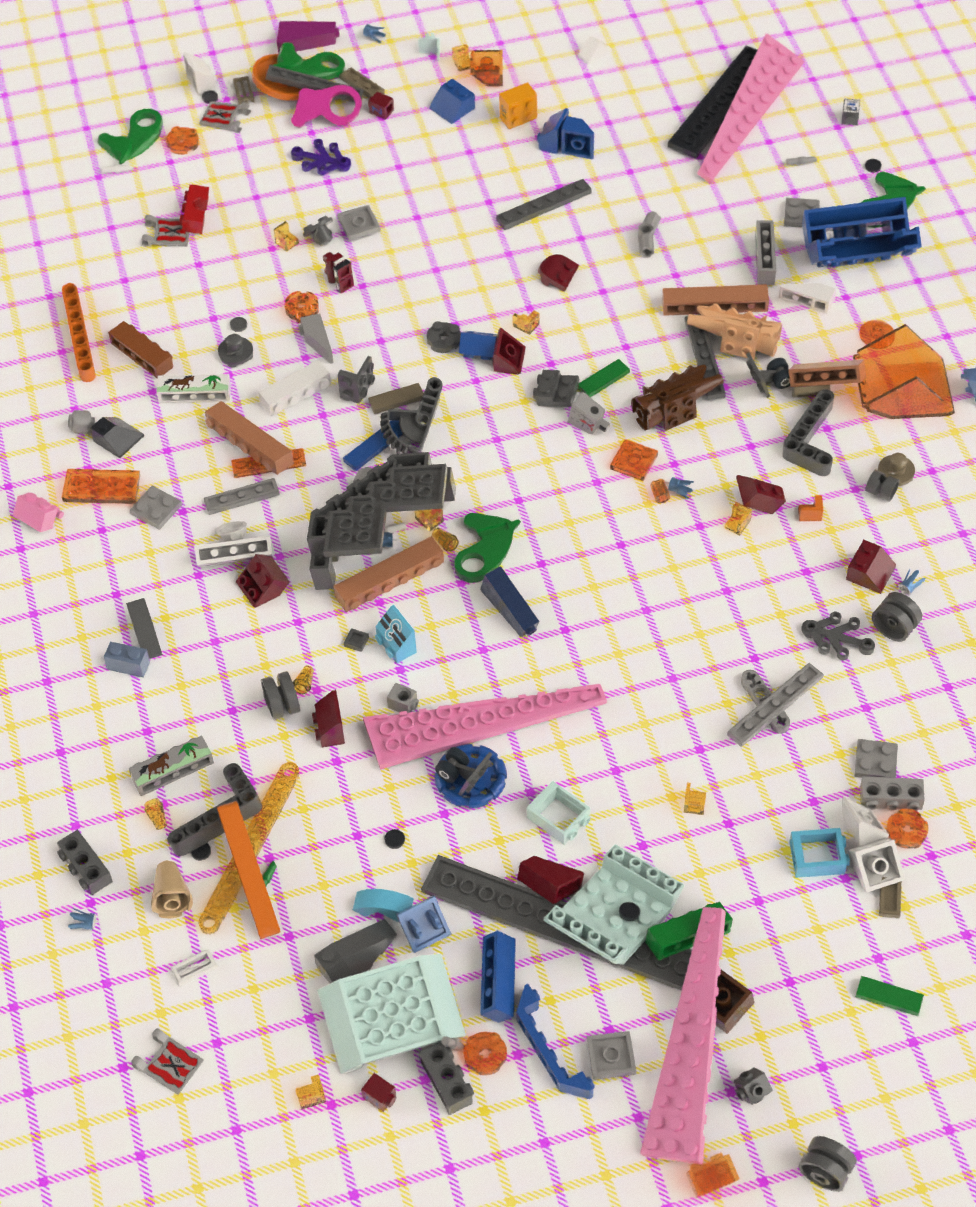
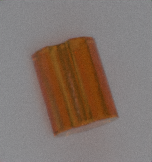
[650,479,670,503]

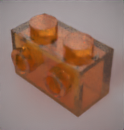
[686,1152,740,1199]

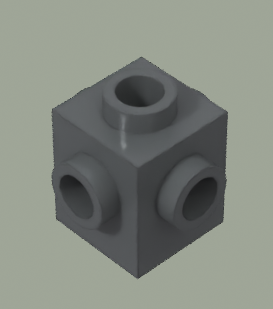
[733,1067,773,1105]

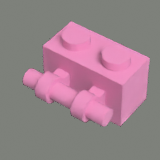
[13,492,64,532]

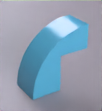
[352,889,414,922]

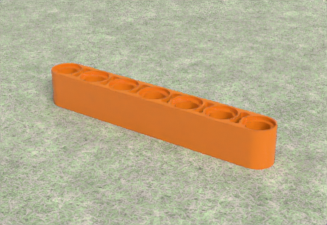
[62,283,96,382]
[217,801,281,939]

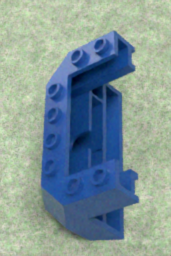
[802,197,922,267]

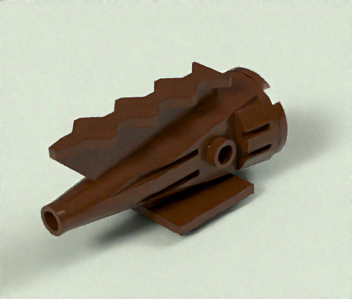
[631,364,724,431]

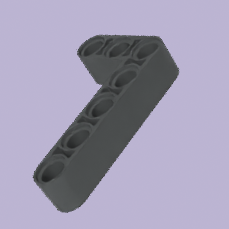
[782,389,834,476]
[167,763,263,856]

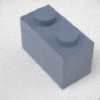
[104,641,150,678]

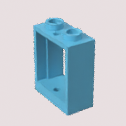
[789,828,850,878]

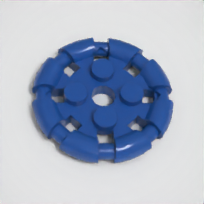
[435,744,507,808]

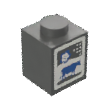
[841,98,860,125]

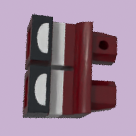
[322,252,354,294]

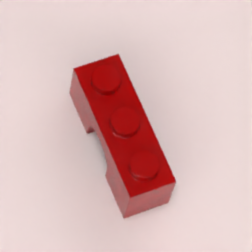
[179,184,210,234]

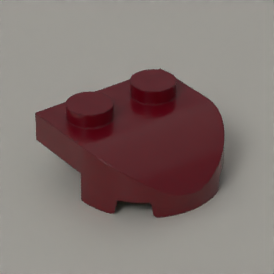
[538,254,579,292]

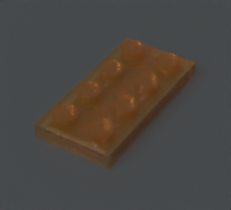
[61,469,141,504]

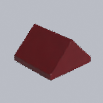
[493,328,526,375]

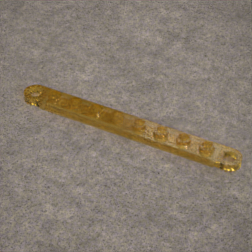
[198,762,300,935]

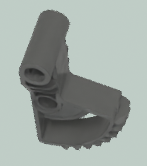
[380,377,443,454]

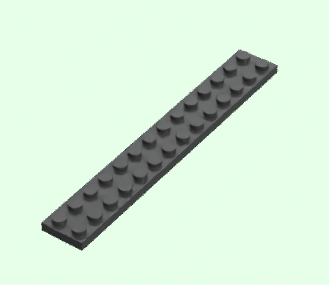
[421,855,692,991]

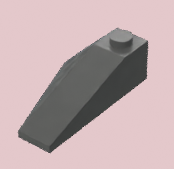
[314,919,397,984]

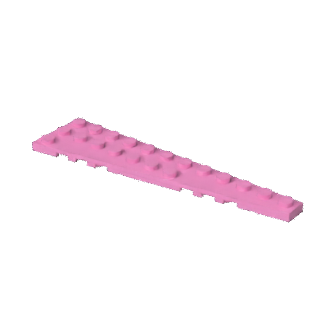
[697,33,805,183]
[363,684,607,770]
[640,907,726,1165]

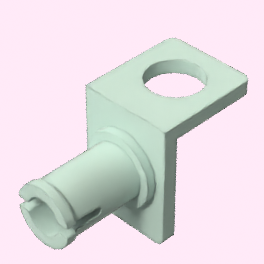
[418,32,440,61]

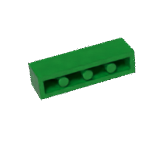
[645,901,733,960]

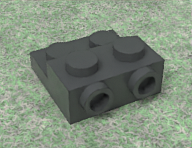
[533,370,580,407]

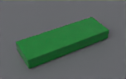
[578,359,630,397]
[855,975,924,1016]

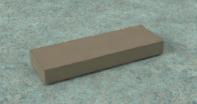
[340,67,385,98]
[368,383,424,414]

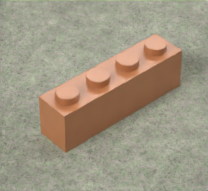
[789,359,866,387]

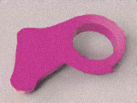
[291,85,362,128]

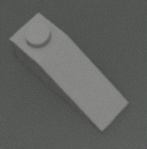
[298,313,334,364]

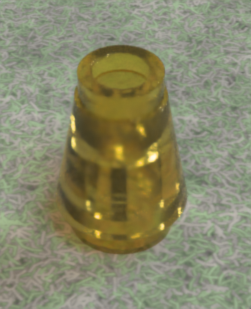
[432,527,459,552]
[293,665,314,694]
[144,798,167,830]

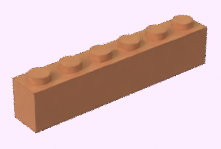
[662,284,769,316]
[205,401,294,475]
[333,536,444,612]

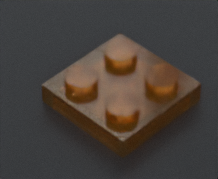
[610,439,658,481]

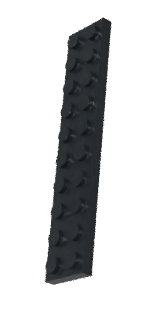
[667,45,758,159]

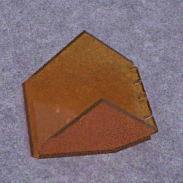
[853,323,955,419]

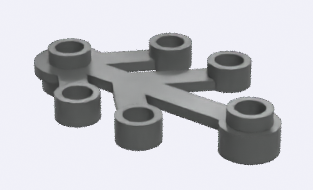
[801,611,875,661]

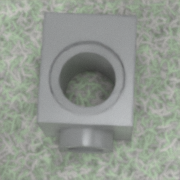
[387,682,419,713]

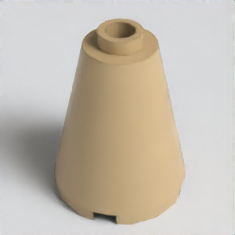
[151,860,193,919]

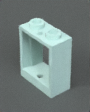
[527,781,591,845]

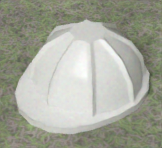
[215,521,247,542]

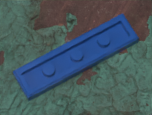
[343,420,404,471]

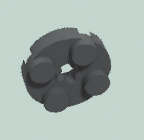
[426,321,461,353]

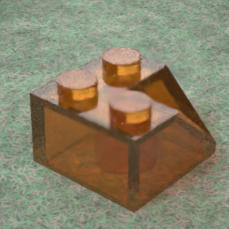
[470,50,503,87]

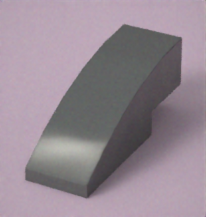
[126,597,163,659]

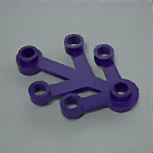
[291,138,352,176]

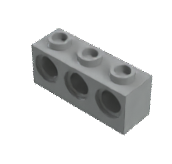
[860,776,925,811]

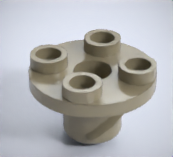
[878,452,915,486]

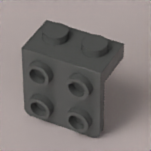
[337,356,375,404]

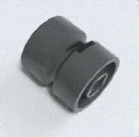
[865,469,900,502]

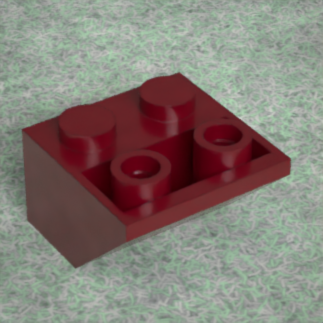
[235,554,290,608]

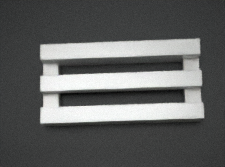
[170,948,218,987]

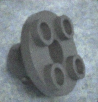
[303,215,333,246]
[218,333,253,368]

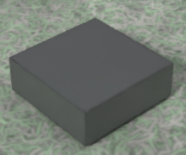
[344,628,369,652]

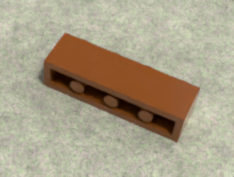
[108,321,174,379]

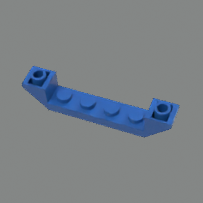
[516,983,595,1100]

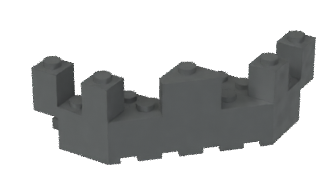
[307,452,456,590]

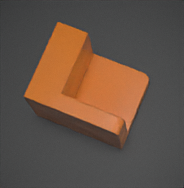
[798,495,823,522]

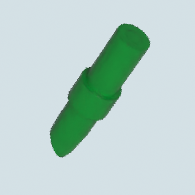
[262,860,277,887]

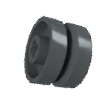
[872,592,923,642]
[261,671,301,720]
[798,1136,857,1192]

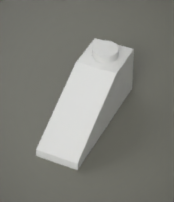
[778,283,837,314]

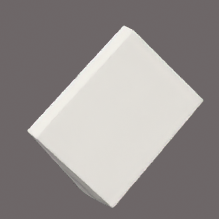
[842,796,889,846]

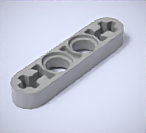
[741,669,790,734]

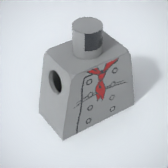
[567,391,611,434]

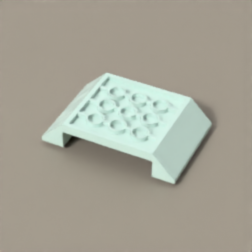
[543,844,685,964]
[317,954,466,1074]

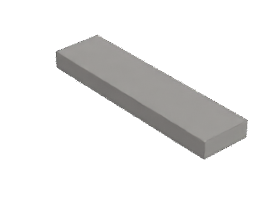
[204,478,280,515]

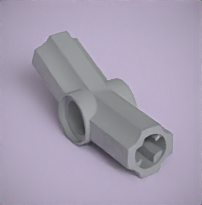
[638,211,661,258]

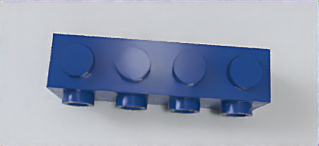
[480,930,516,1023]

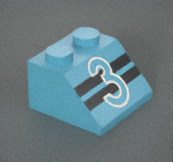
[375,605,417,663]

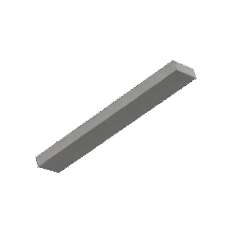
[727,662,824,748]

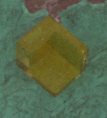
[452,43,473,72]
[273,221,299,252]
[512,310,540,335]
[724,502,752,536]
[414,509,444,532]
[683,782,706,815]
[295,1074,326,1110]

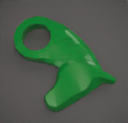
[273,42,346,80]
[97,108,163,164]
[861,171,926,228]
[454,513,521,583]

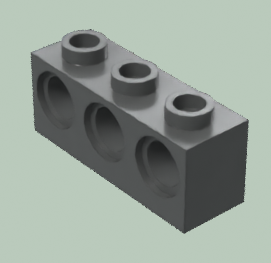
[57,829,113,895]
[419,1041,474,1116]

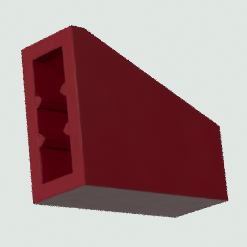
[517,855,584,904]

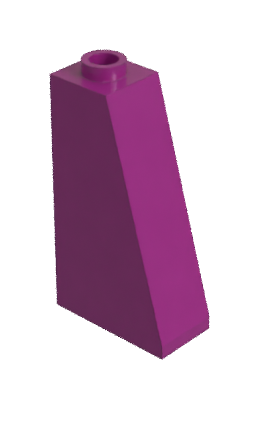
[276,21,340,54]

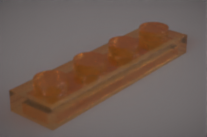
[231,448,307,478]

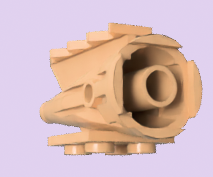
[687,303,782,360]

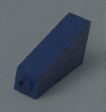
[480,566,540,637]

